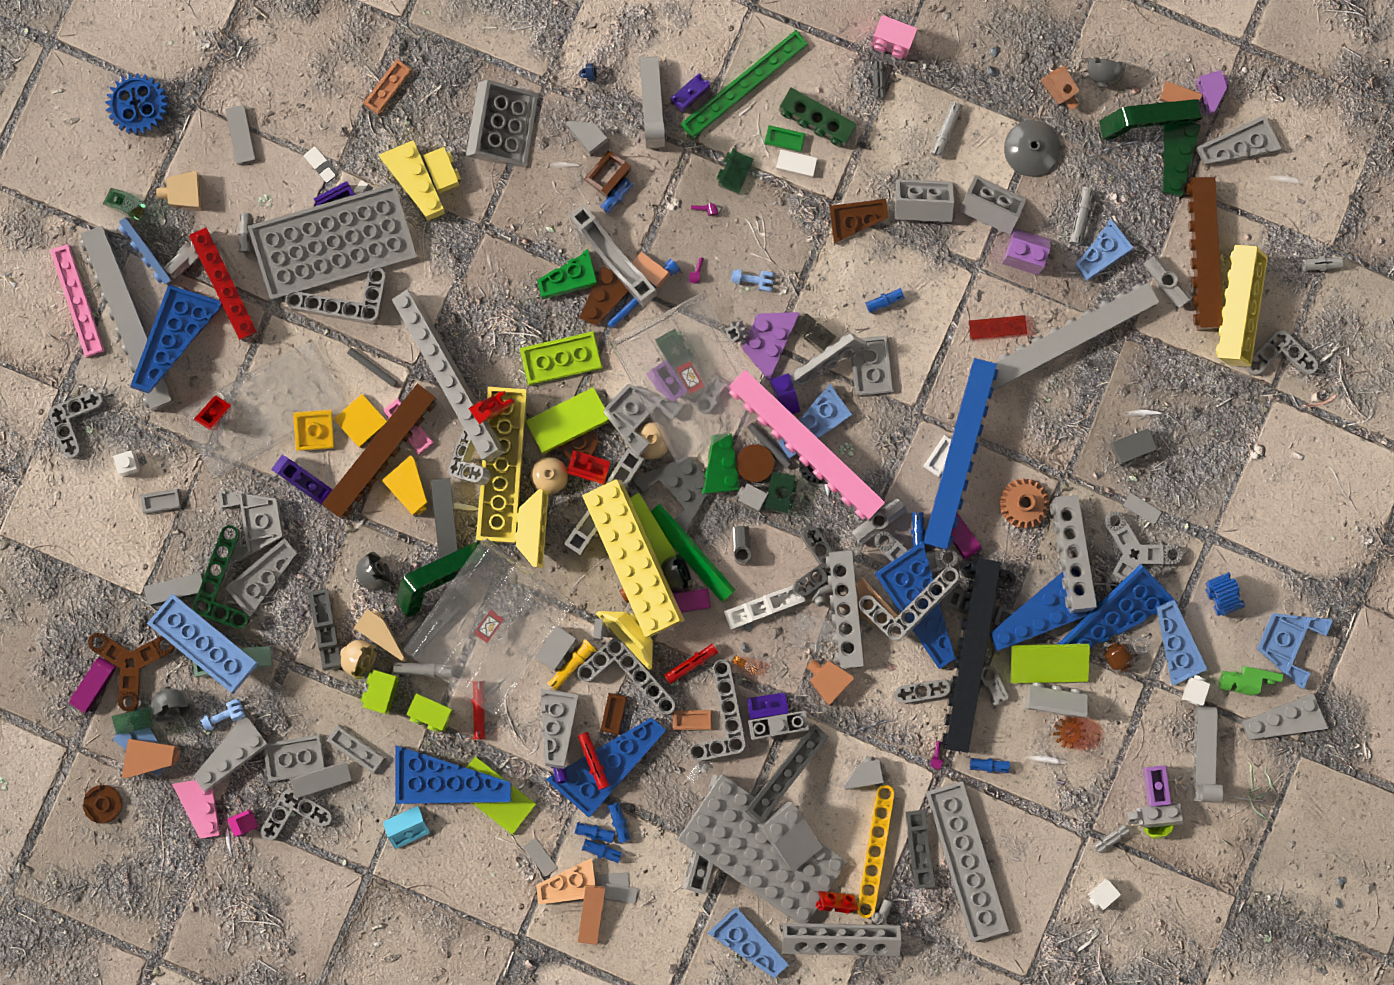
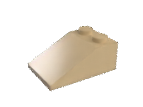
[354,608,408,662]

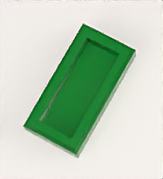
[764,125,805,153]

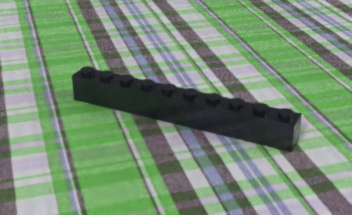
[941,558,1001,753]

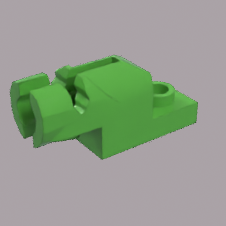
[1218,666,1284,696]

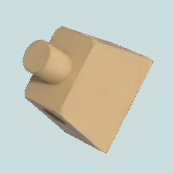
[156,171,202,210]

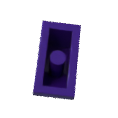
[770,373,801,414]

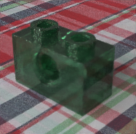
[764,471,798,515]

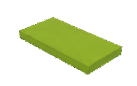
[520,331,603,386]
[525,387,610,455]
[630,492,677,566]
[1011,644,1090,683]
[466,756,536,835]

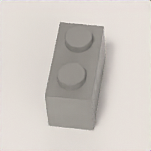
[535,626,577,671]

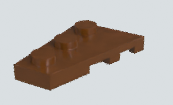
[829,199,888,244]
[579,266,629,327]

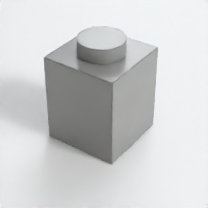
[737,484,767,512]

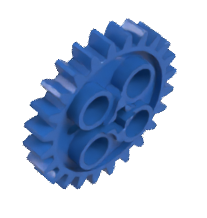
[105,73,169,135]

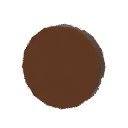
[561,430,598,459]
[736,444,774,482]
[83,785,122,823]

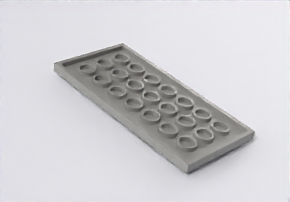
[247,183,417,300]
[677,775,847,924]

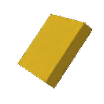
[334,394,387,448]
[293,409,334,451]

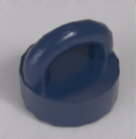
[578,63,597,82]

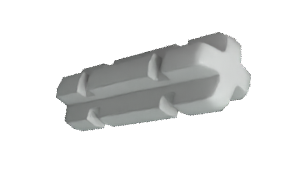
[1094,825,1130,853]

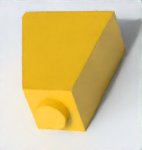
[382,455,428,516]

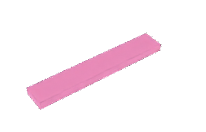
[50,244,105,358]

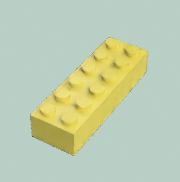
[1216,245,1268,367]

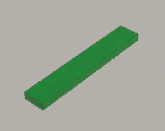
[651,504,736,602]

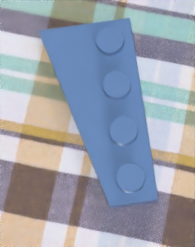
[119,217,172,284]
[1156,599,1208,686]

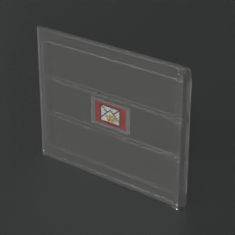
[610,291,758,464]
[403,537,575,716]

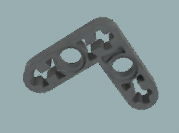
[793,526,842,597]

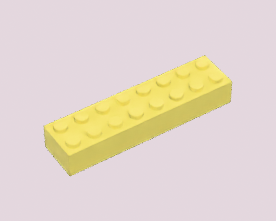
[476,387,528,544]
[582,479,685,637]

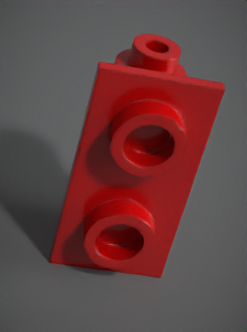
[816,891,859,914]

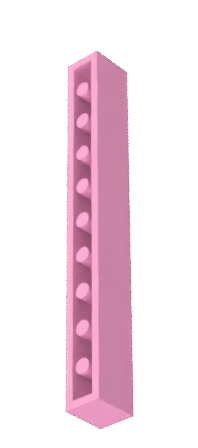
[729,370,885,521]

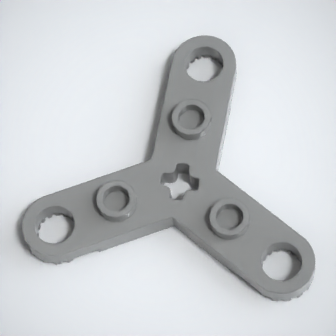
[1105,511,1183,595]
[874,531,958,614]

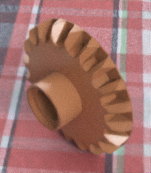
[1000,478,1050,528]

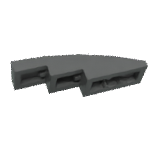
[431,478,458,559]
[309,588,342,671]

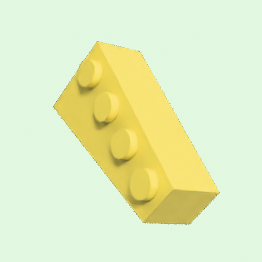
[379,140,445,221]

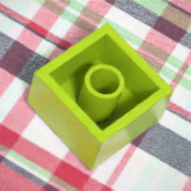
[361,670,400,715]
[406,693,455,733]

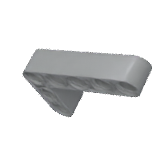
[639,56,665,149]
[286,267,387,324]
[859,567,960,642]
[577,639,675,715]
[690,660,745,761]
[1193,706,1223,802]

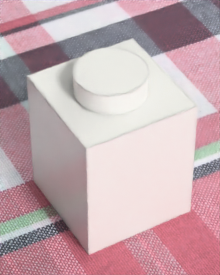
[113,450,141,477]
[1181,675,1210,706]
[1088,879,1121,910]

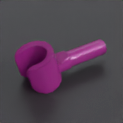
[691,203,718,216]
[689,257,704,283]
[930,741,943,770]

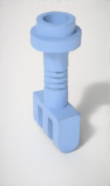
[731,269,774,292]
[201,699,245,730]

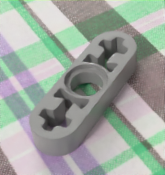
[894,679,950,703]

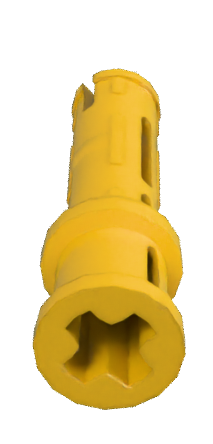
[547,639,597,691]

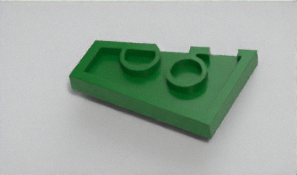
[537,249,597,300]
[702,433,740,494]

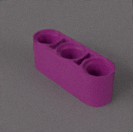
[951,513,982,560]
[673,588,711,613]
[69,656,116,714]

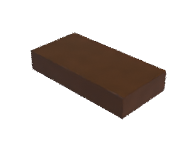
[600,693,627,735]

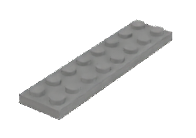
[925,781,1009,942]

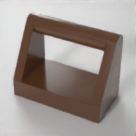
[584,150,631,198]

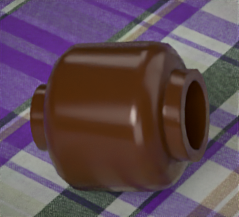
[1105,642,1134,672]

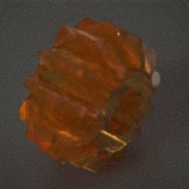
[1053,716,1086,749]

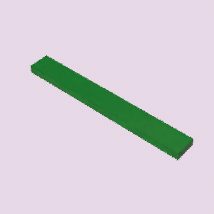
[680,30,808,139]

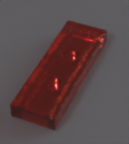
[968,315,1027,340]

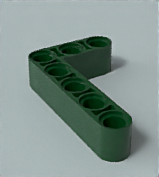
[1099,99,1203,140]
[193,525,249,629]
[396,541,491,617]

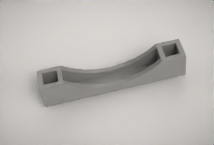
[569,204,657,307]
[564,448,645,556]

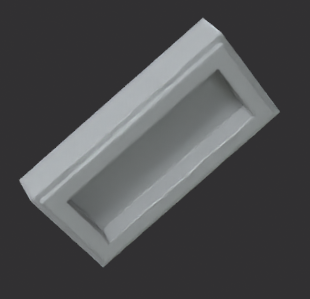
[140,488,182,514]

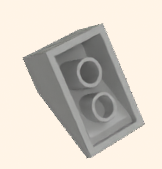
[757,801,823,872]

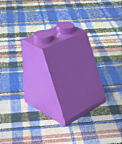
[1002,228,1050,275]

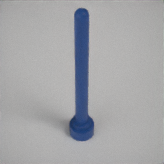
[608,258,681,328]

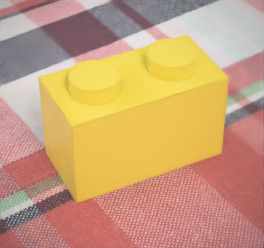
[423,147,461,194]

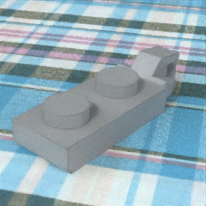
[593,619,608,642]
[1127,803,1183,828]

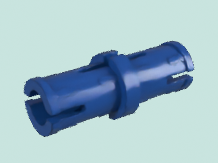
[600,177,633,214]
[865,288,905,313]
[911,512,926,547]
[970,758,1010,773]
[608,802,631,843]
[574,822,615,843]
[581,839,622,864]

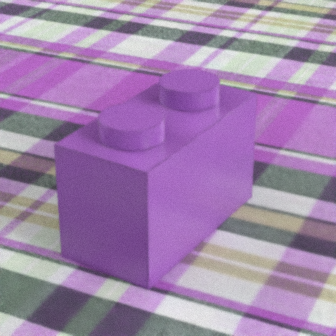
[1143,765,1171,806]

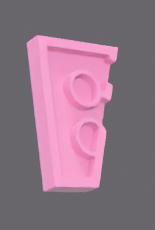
[172,780,220,839]

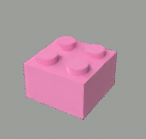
[871,15,917,59]

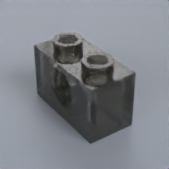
[794,313,836,353]

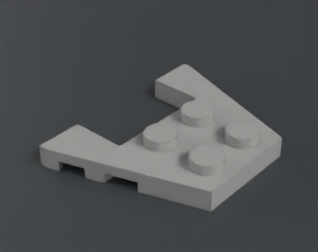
[604,384,684,457]
[218,490,284,565]

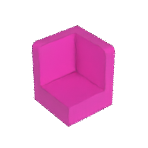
[227,809,258,837]

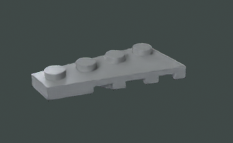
[225,538,297,617]
[541,689,579,769]
[1241,693,1328,740]

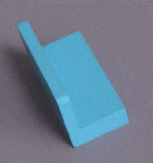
[383,806,430,849]

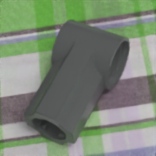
[732,526,751,565]

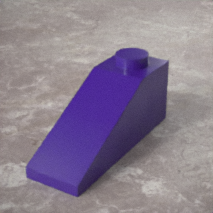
[271,454,333,505]

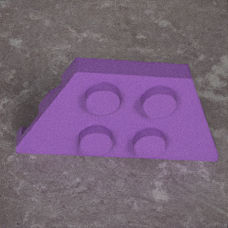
[742,312,800,380]

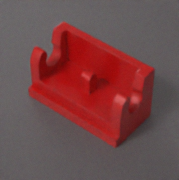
[468,391,514,424]
[567,450,610,484]

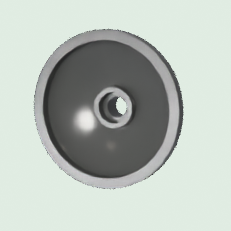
[1004,120,1061,177]

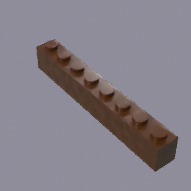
[1186,177,1223,331]
[322,383,437,519]

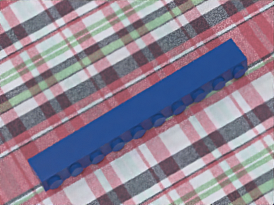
[923,358,999,550]

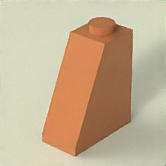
[121,739,180,778]

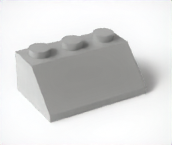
[959,175,1026,235]
[894,179,954,223]
[1024,682,1087,718]

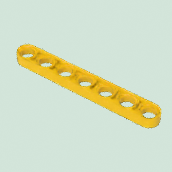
[857,785,894,918]

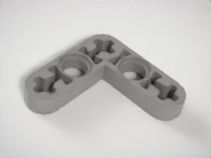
[1245,330,1318,376]
[49,391,104,459]
[448,429,490,485]
[261,789,333,841]

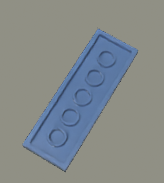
[147,594,258,694]

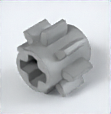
[725,320,750,344]

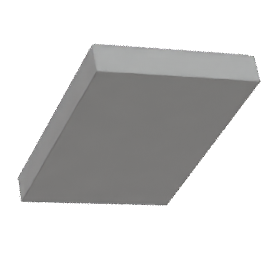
[851,335,894,396]
[264,734,326,782]

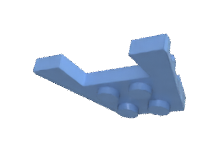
[1256,613,1333,689]

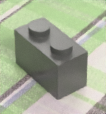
[1110,428,1157,467]

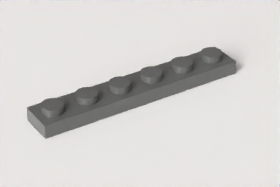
[745,724,829,824]

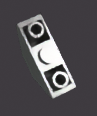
[748,711,809,740]

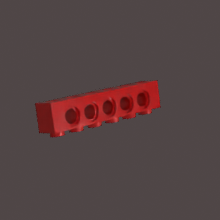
[189,227,257,341]

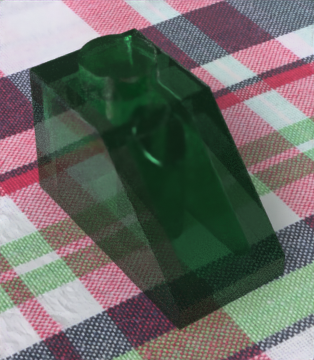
[103,188,147,220]
[112,706,155,735]

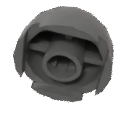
[1087,57,1126,87]
[356,552,393,591]
[150,687,191,722]

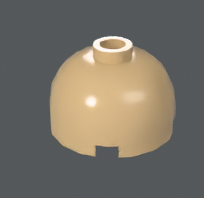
[635,422,670,460]
[530,456,568,495]
[340,640,377,680]

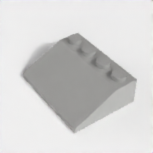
[466,79,538,168]

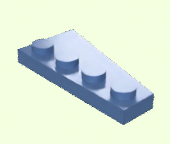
[778,384,852,459]
[708,907,789,978]

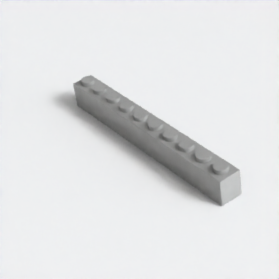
[80,226,175,411]
[991,282,1159,391]
[392,289,505,463]

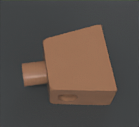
[1041,65,1080,110]
[807,659,854,705]

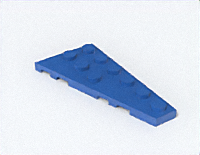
[130,284,222,394]
[874,541,955,669]
[1058,564,1178,649]
[989,569,1100,651]
[546,717,666,818]
[395,745,512,804]

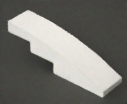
[724,585,805,629]

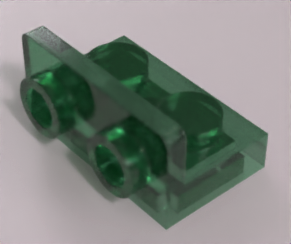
[716,148,754,195]

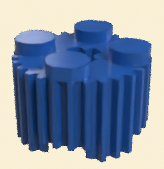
[1205,572,1245,616]

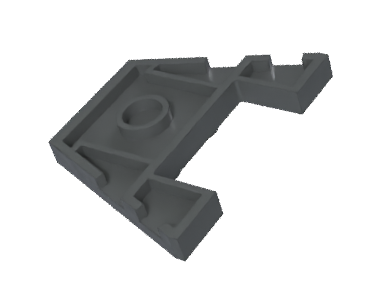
[632,456,707,532]

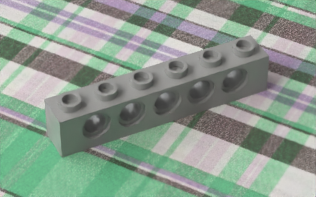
[1050,495,1097,613]
[826,550,864,668]
[682,774,736,894]
[782,923,901,956]

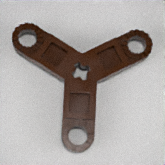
[88,633,175,712]

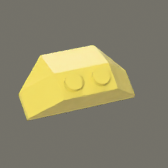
[515,489,549,568]
[596,611,653,671]

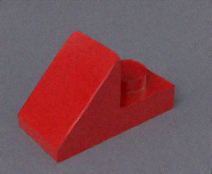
[194,395,231,431]

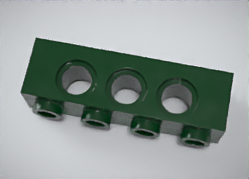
[779,87,857,148]

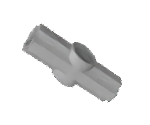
[163,233,217,280]
[1143,254,1192,308]
[851,498,907,545]

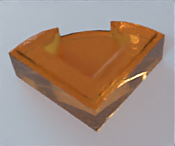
[732,655,758,675]

